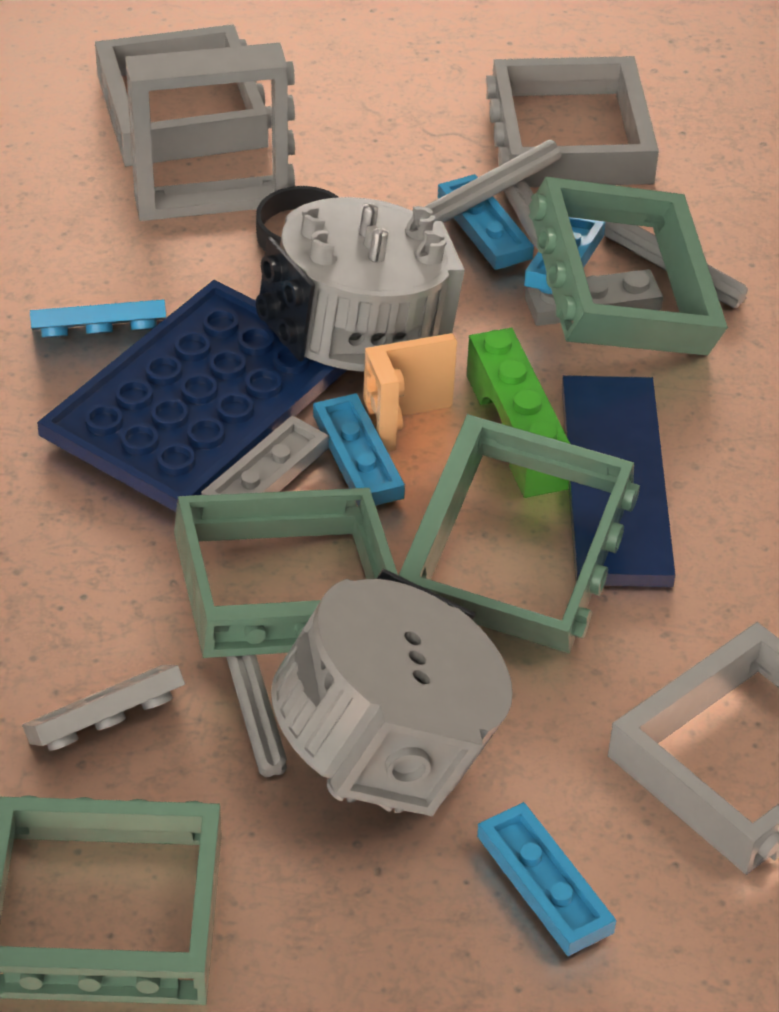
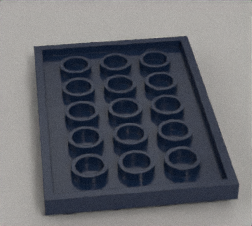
[37,280,347,512]

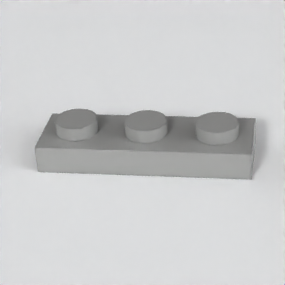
[525,269,663,326]
[201,415,329,495]
[22,665,185,751]

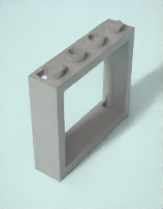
[95,24,272,167]
[125,42,295,221]
[486,56,659,187]
[608,622,779,875]

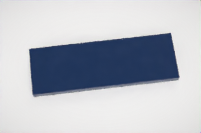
[562,375,676,587]

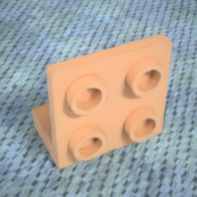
[363,333,457,452]

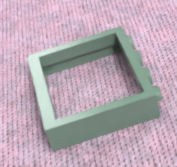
[528,177,728,356]
[399,414,640,654]
[174,488,398,658]
[0,795,222,1005]

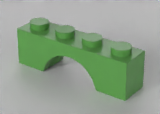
[466,328,570,498]

